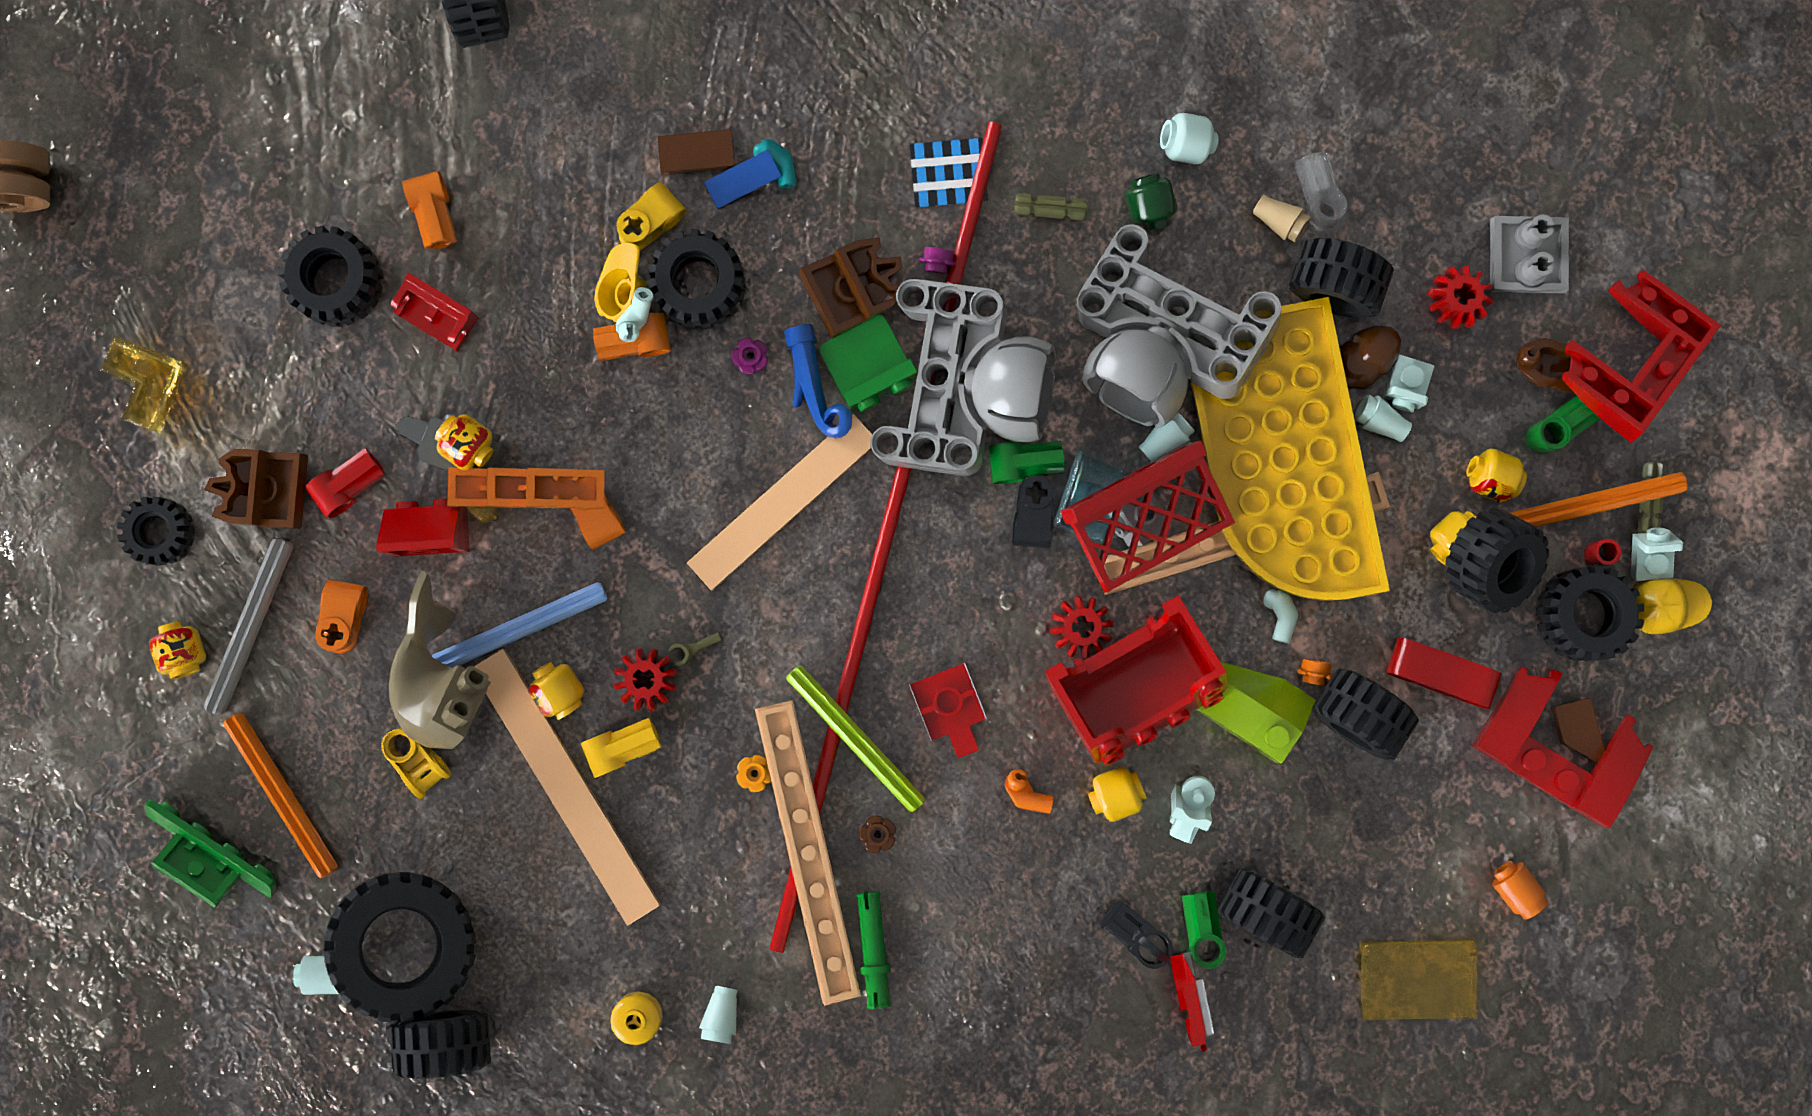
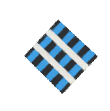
[910,138,988,207]

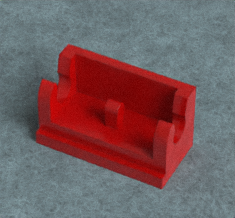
[390,272,479,352]

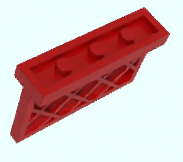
[1060,440,1235,592]

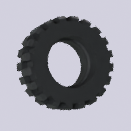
[323,871,476,1023]

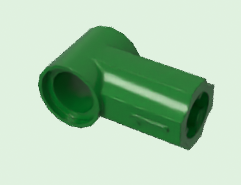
[1526,395,1600,454]
[988,441,1065,484]
[1182,891,1226,969]

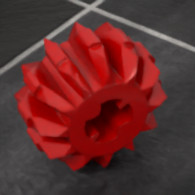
[1427,265,1494,329]
[1049,595,1114,659]
[614,648,678,711]

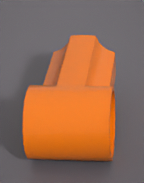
[402,171,458,250]
[593,313,671,361]

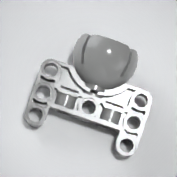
[1077,224,1281,428]
[870,279,1056,476]

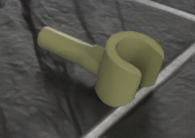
[668,632,721,666]

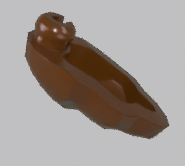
[1339,325,1401,389]
[1516,338,1573,393]

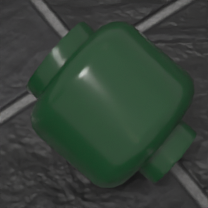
[1125,173,1178,231]

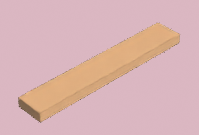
[687,414,872,591]

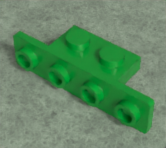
[144,799,276,908]

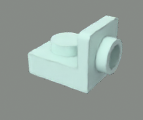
[1383,354,1435,412]
[1631,528,1683,581]

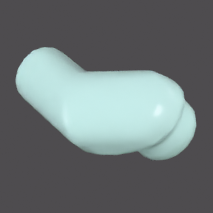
[616,287,653,342]
[1263,589,1298,645]

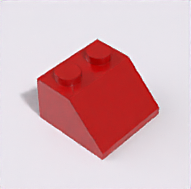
[376,499,470,557]

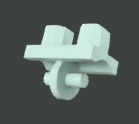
[1170,776,1215,844]

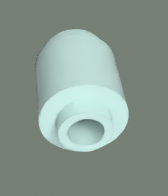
[293,956,338,995]

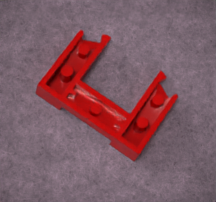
[1562,270,1721,443]
[1471,667,1653,828]

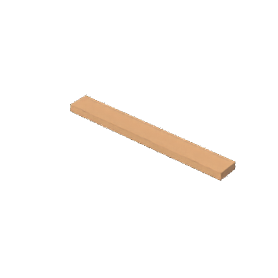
[1103,472,1390,596]
[474,649,661,926]
[755,700,861,1006]

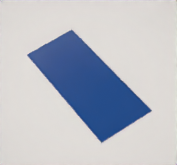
[704,150,781,209]

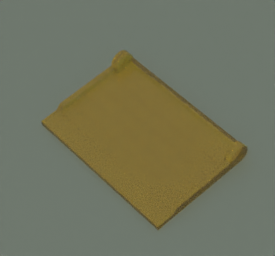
[1360,940,1477,1020]

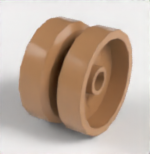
[0,140,50,212]

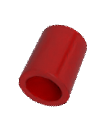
[1584,539,1621,566]

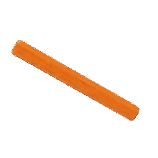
[1509,472,1688,527]
[223,713,338,878]

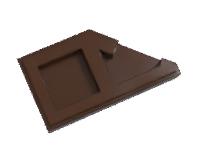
[1551,698,1605,764]

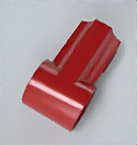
[305,448,386,519]

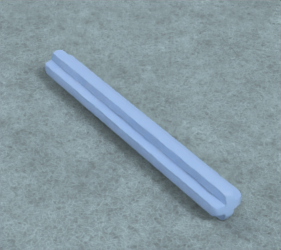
[432,582,607,667]

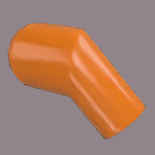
[1005,769,1053,814]

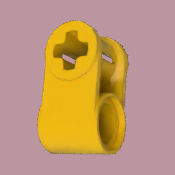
[616,182,687,251]
[381,728,452,800]

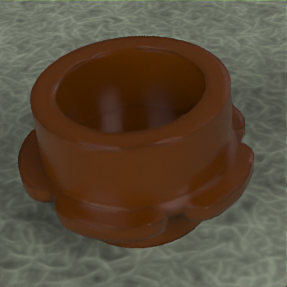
[859,816,896,853]

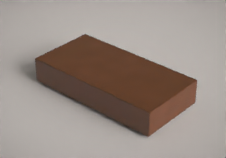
[657,129,735,175]

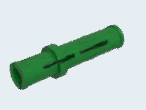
[856,891,891,1009]

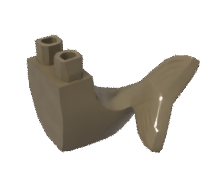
[389,570,491,749]

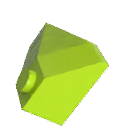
[1196,661,1316,764]

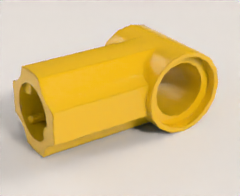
[580,718,662,778]

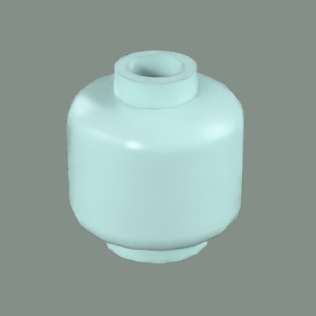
[1160,113,1218,164]

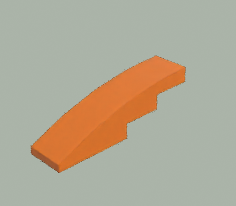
[447,468,605,508]

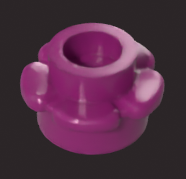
[919,247,955,274]
[732,337,768,374]

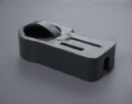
[1098,899,1173,969]

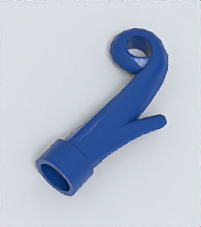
[784,324,852,439]

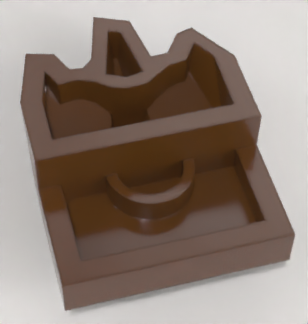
[798,237,902,338]
[204,449,308,529]

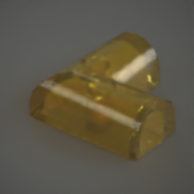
[100,336,188,433]

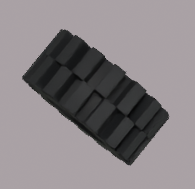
[117,496,195,566]

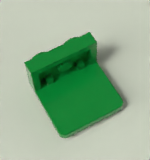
[819,315,917,413]

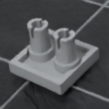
[1490,214,1569,294]

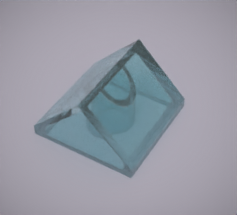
[1053,451,1128,544]

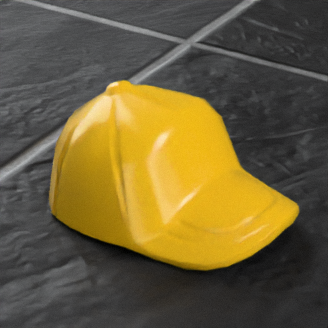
[594,243,649,322]
[1633,578,1712,634]

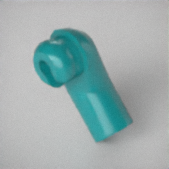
[753,139,797,189]

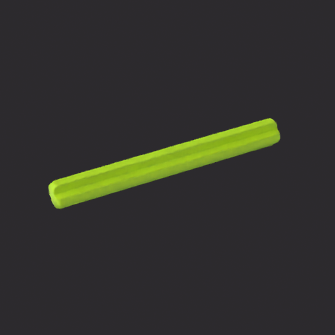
[786,666,925,812]

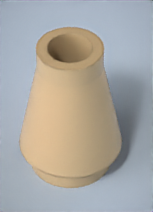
[1253,195,1311,243]

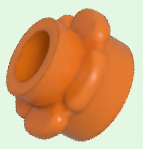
[1297,658,1333,685]

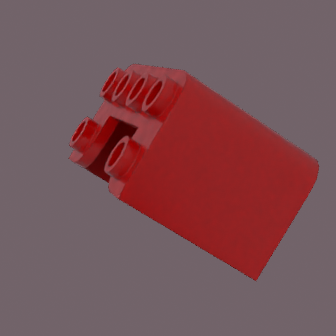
[1045,595,1227,765]

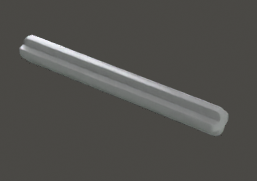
[204,537,293,715]

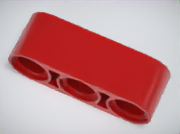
[1386,637,1502,709]

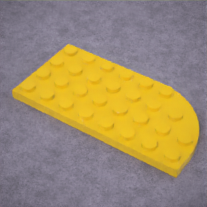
[1190,297,1390,601]

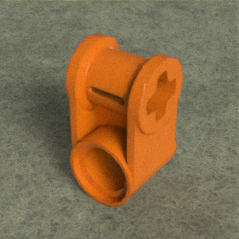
[571,493,626,550]
[315,579,368,654]

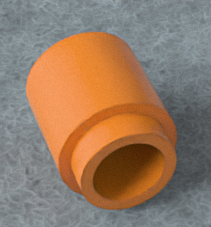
[1492,861,1548,919]

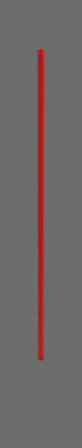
[769,122,1002,953]

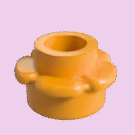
[736,755,771,792]

